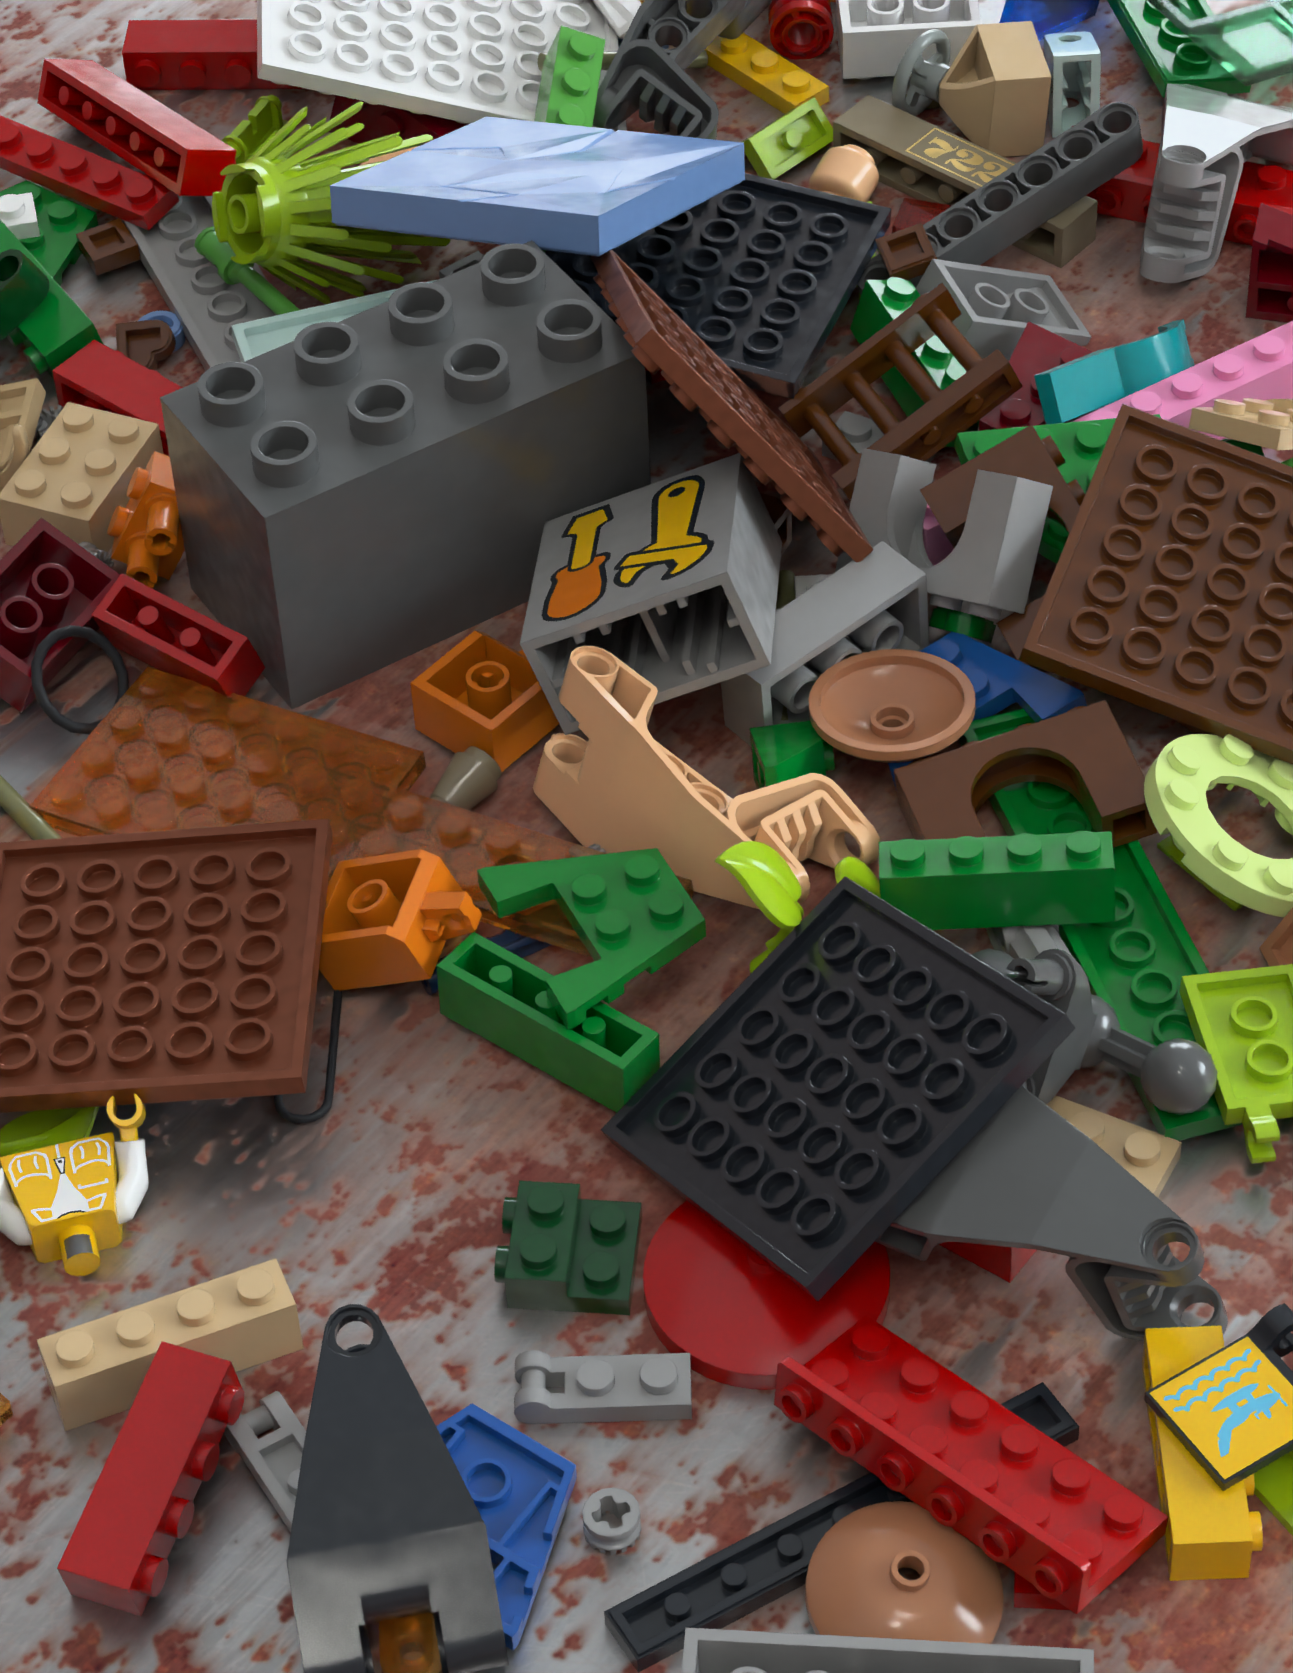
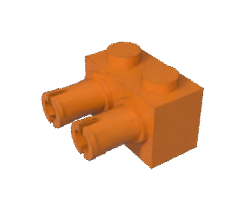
[107,451,185,589]

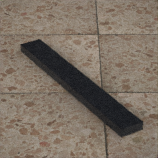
[604,1382,1079,1673]

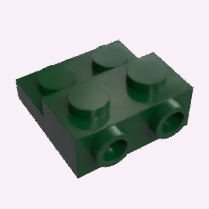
[494,1180,642,1315]

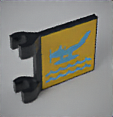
[1144,1303,1293,1491]

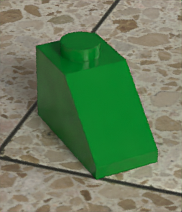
[749,721,835,789]

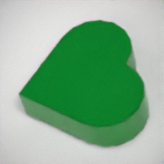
[929,606,996,643]

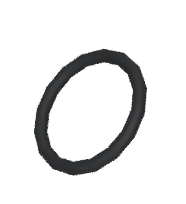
[31,625,129,735]

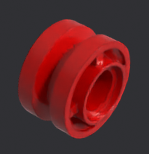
[768,0,834,60]

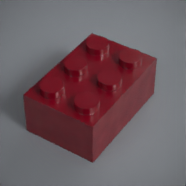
[0,517,120,713]

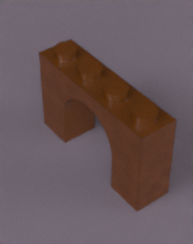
[920,424,1085,673]
[894,700,1157,848]

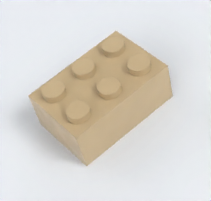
[0,402,163,552]

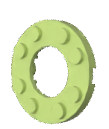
[1144,734,1293,917]

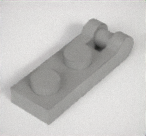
[514,1350,692,1424]
[224,1391,306,1532]

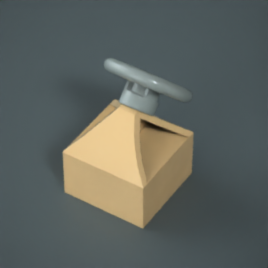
[892,21,1052,157]

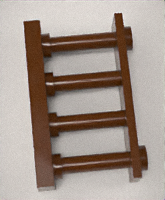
[778,283,1023,503]

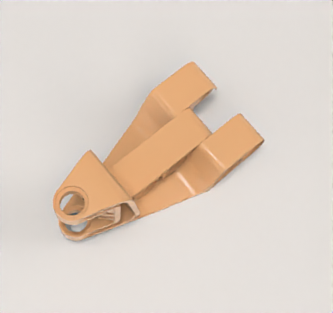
[533,646,880,909]

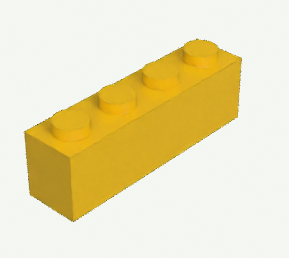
[1142,1326,1263,1581]

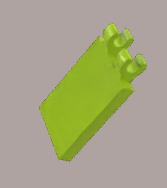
[1179,964,1293,1164]

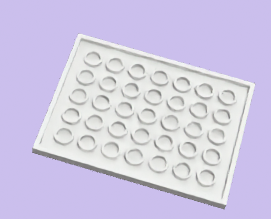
[257,0,627,132]

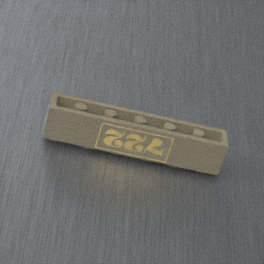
[833,94,1098,268]

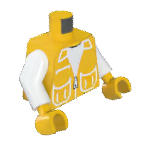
[0,1094,149,1276]

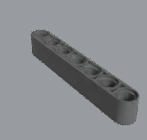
[857,102,1143,297]

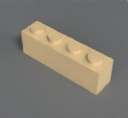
[37,1258,304,1431]

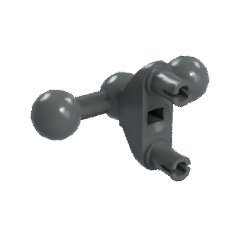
[972,948,1218,1115]

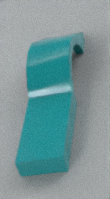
[1034,319,1195,424]

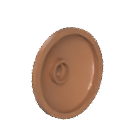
[808,649,976,763]
[805,1501,1004,1644]

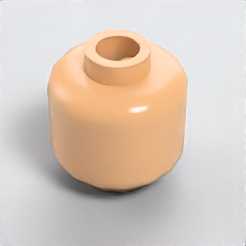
[809,144,879,202]

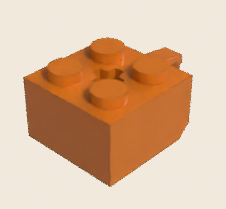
[410,630,559,772]
[319,849,482,991]

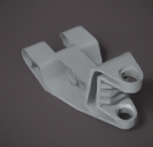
[1139,84,1293,283]

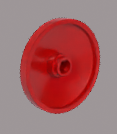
[643,1201,890,1390]

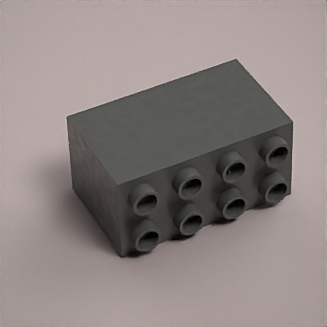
[160,240,651,709]

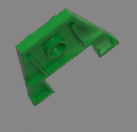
[0,180,99,286]
[477,848,706,1029]

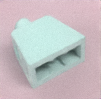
[1044,31,1101,138]

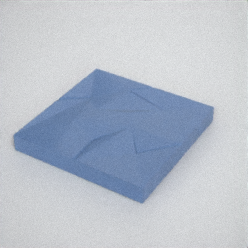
[330,116,745,256]

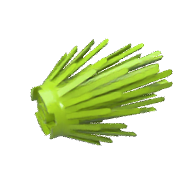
[212,102,450,304]

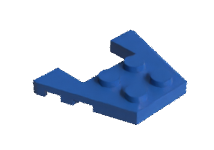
[888,632,1087,791]
[436,1403,577,1651]

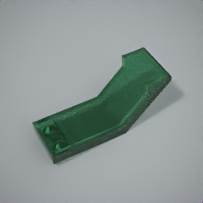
[1147,0,1293,86]

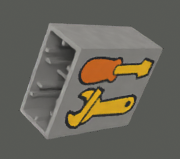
[520,453,782,735]

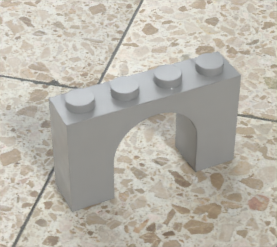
[835,448,1053,620]

